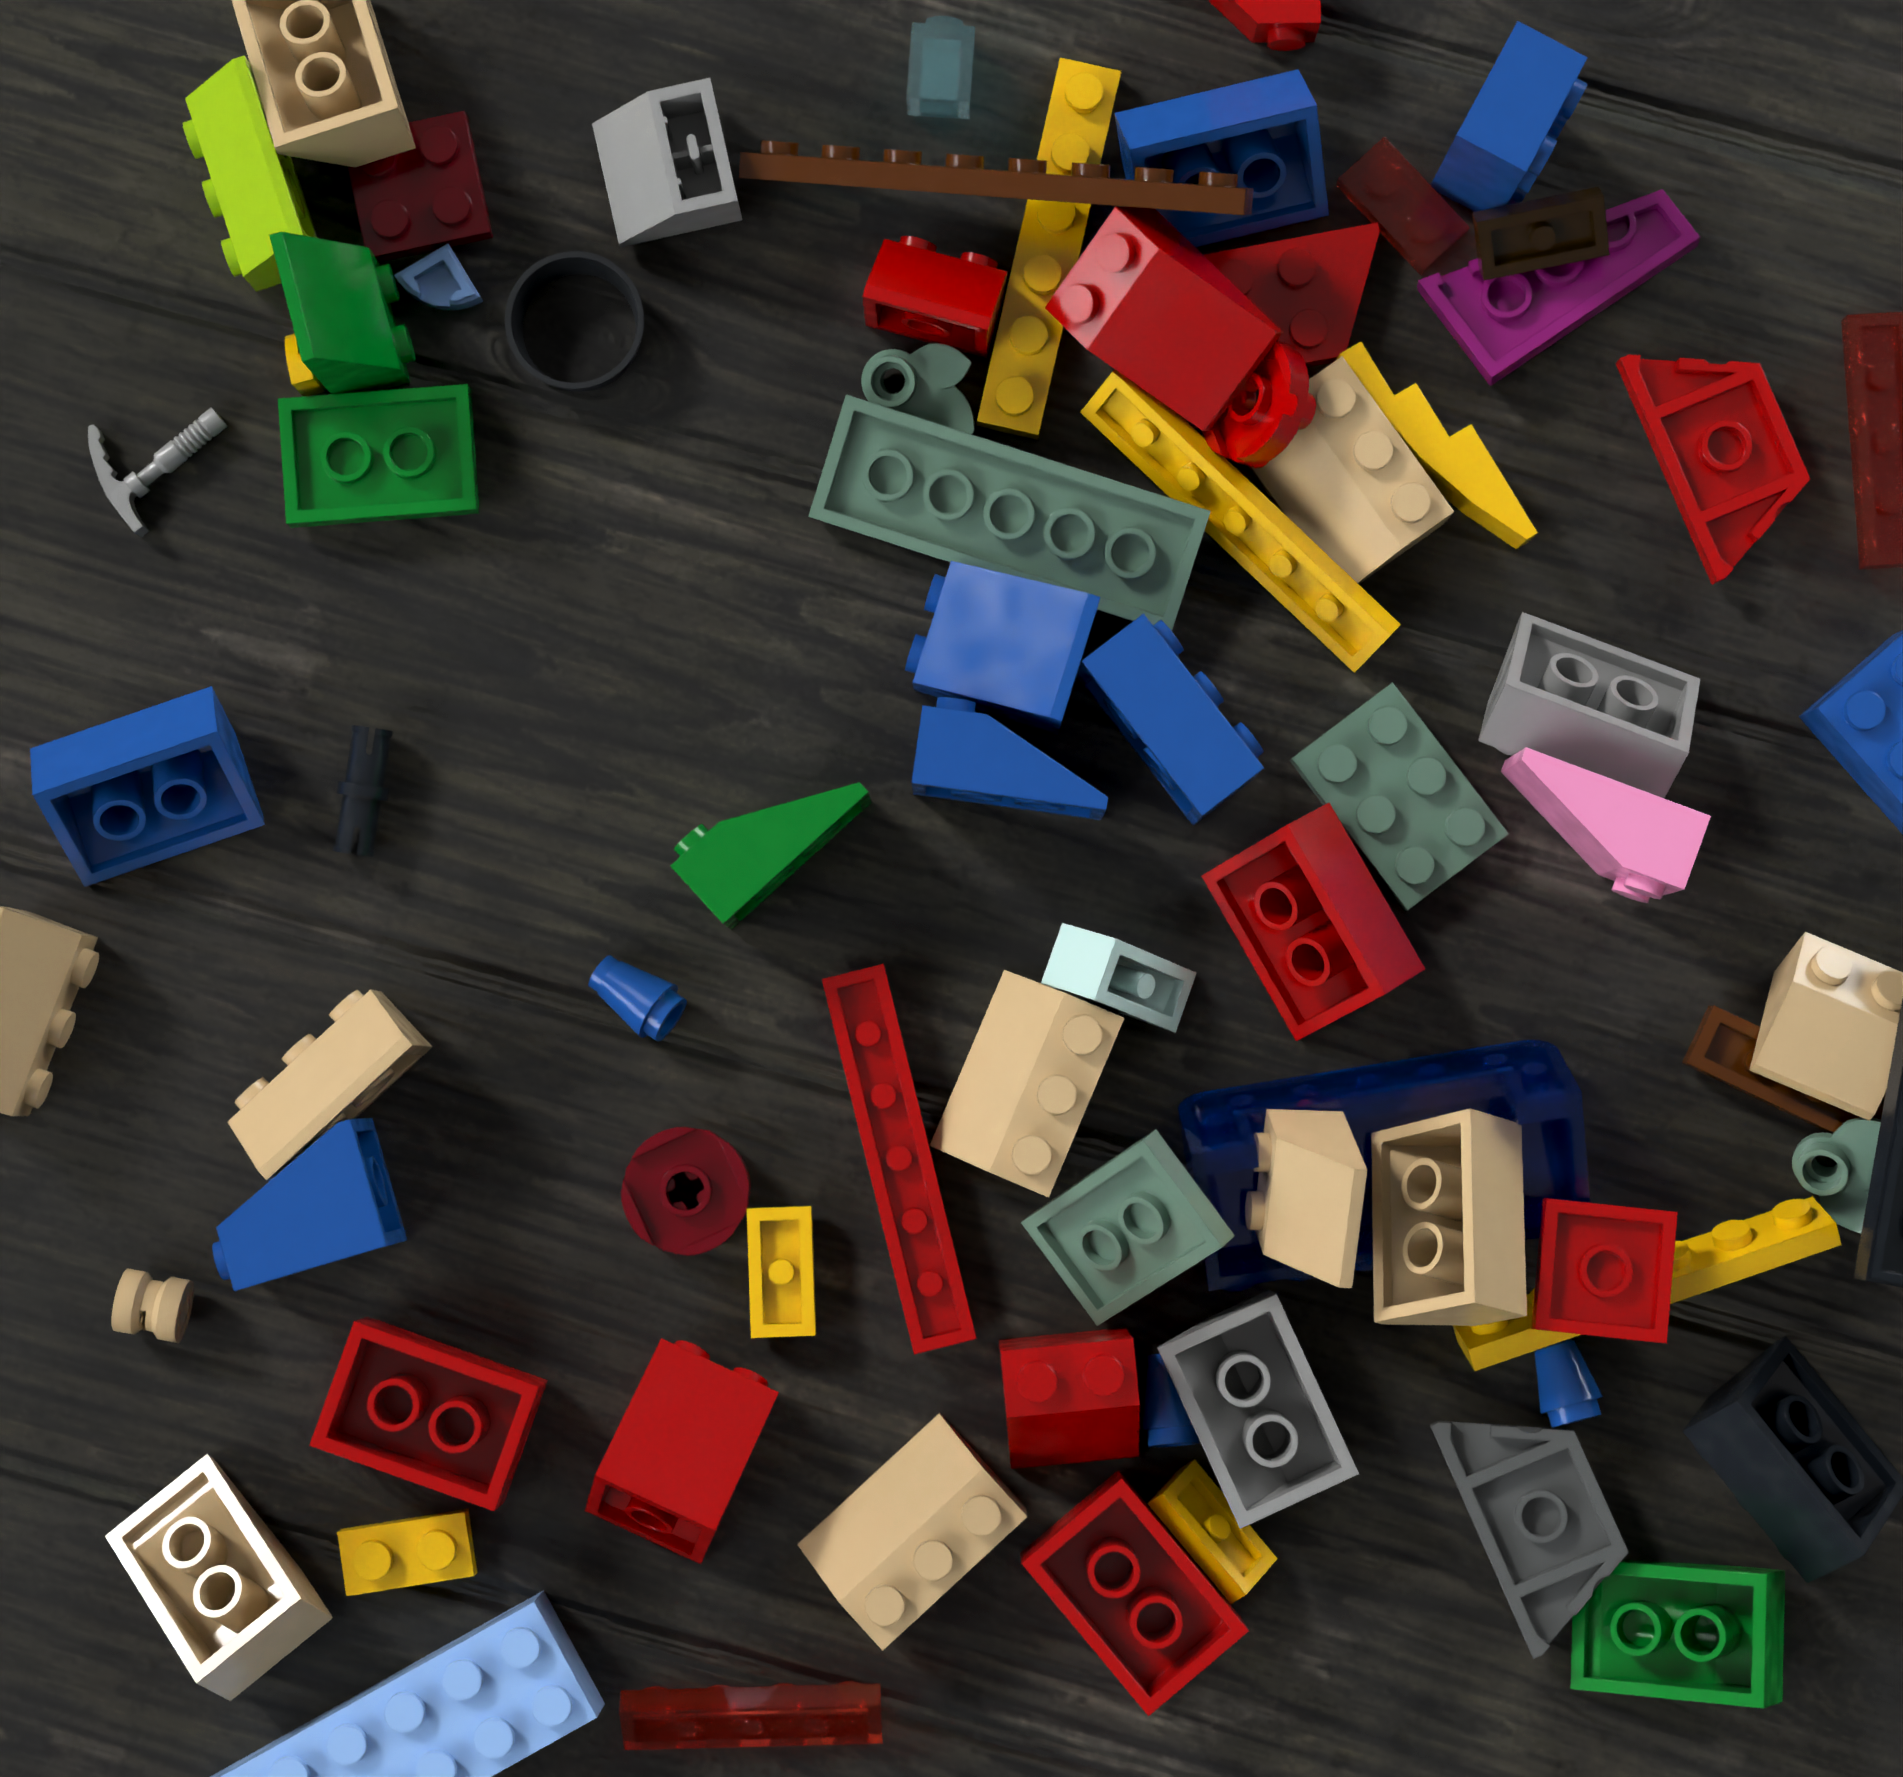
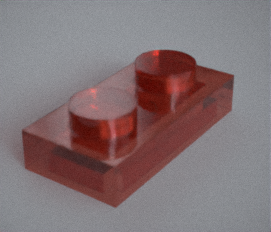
[1336,136,1470,276]

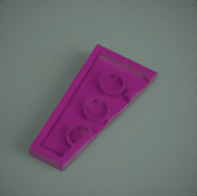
[1417,189,1700,386]

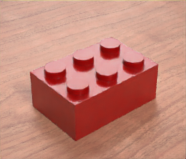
[309,1316,548,1511]
[1020,1470,1249,1716]

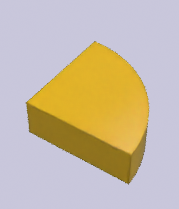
[285,334,325,396]

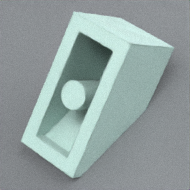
[1041,923,1196,1033]

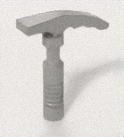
[88,407,228,538]

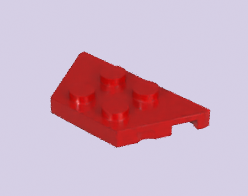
[1204,222,1380,367]
[1615,354,1810,585]

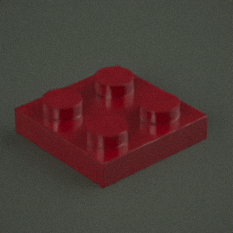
[348,111,493,262]

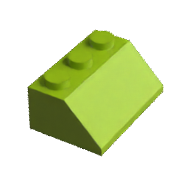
[183,55,318,292]

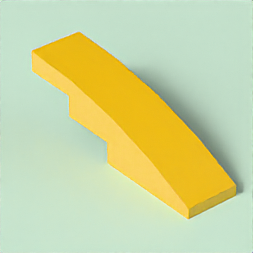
[1337,342,1538,549]

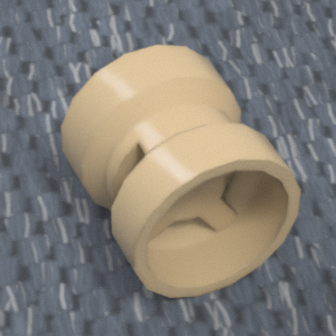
[111,1268,194,1343]

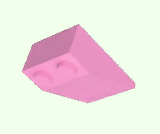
[1501,747,1711,903]

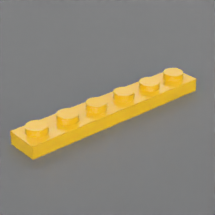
[977,57,1121,440]
[1080,370,1401,673]
[1453,1196,1841,1371]

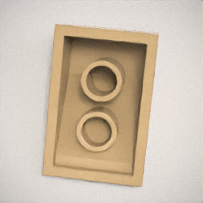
[105,1454,333,1701]

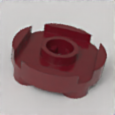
[621,1126,751,1256]

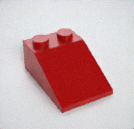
[1045,207,1283,432]

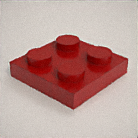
[1531,1198,1678,1344]

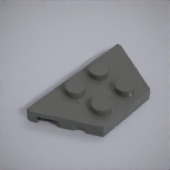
[1430,1421,1628,1659]

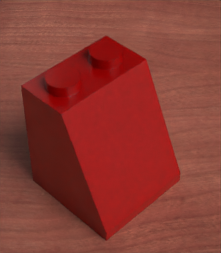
[999,1328,1140,1469]
[585,1338,779,1564]

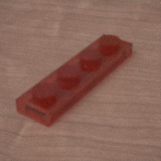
[1841,312,1903,570]
[619,1681,883,1750]

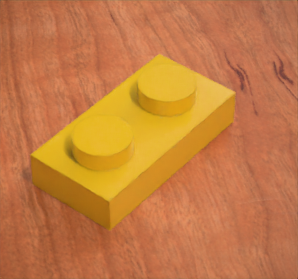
[747,1206,816,1338]
[1147,1459,1278,1604]
[337,1509,478,1596]

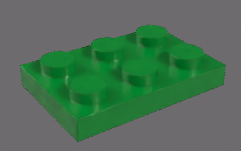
[278,384,480,528]

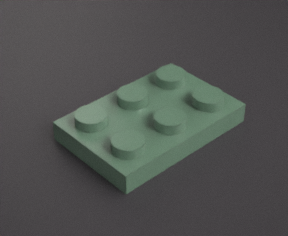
[1289,682,1509,912]
[1021,1129,1235,1326]

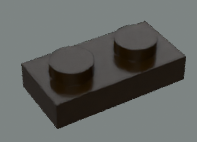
[1472,187,1610,281]

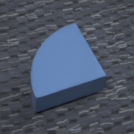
[394,243,483,310]

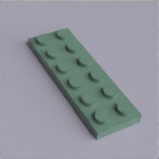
[808,395,1211,631]

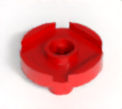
[1203,340,1316,468]

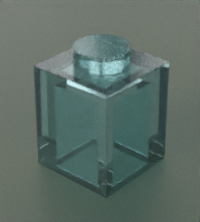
[907,16,975,119]

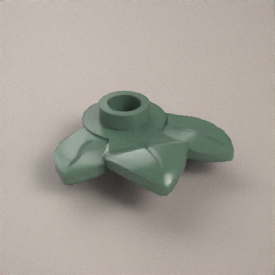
[861,343,975,434]
[1792,1117,1881,1234]

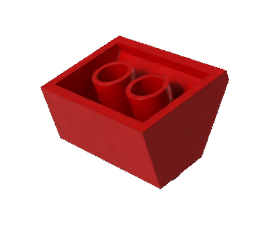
[1201,802,1425,1041]

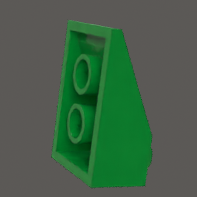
[269,232,416,394]
[670,782,872,930]
[1570,1560,1785,1709]

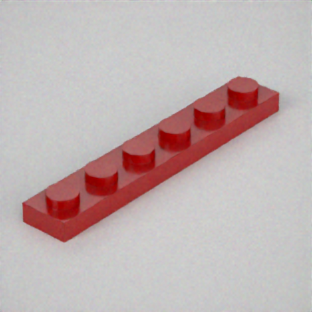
[822,964,977,1354]

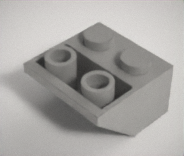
[592,78,742,247]

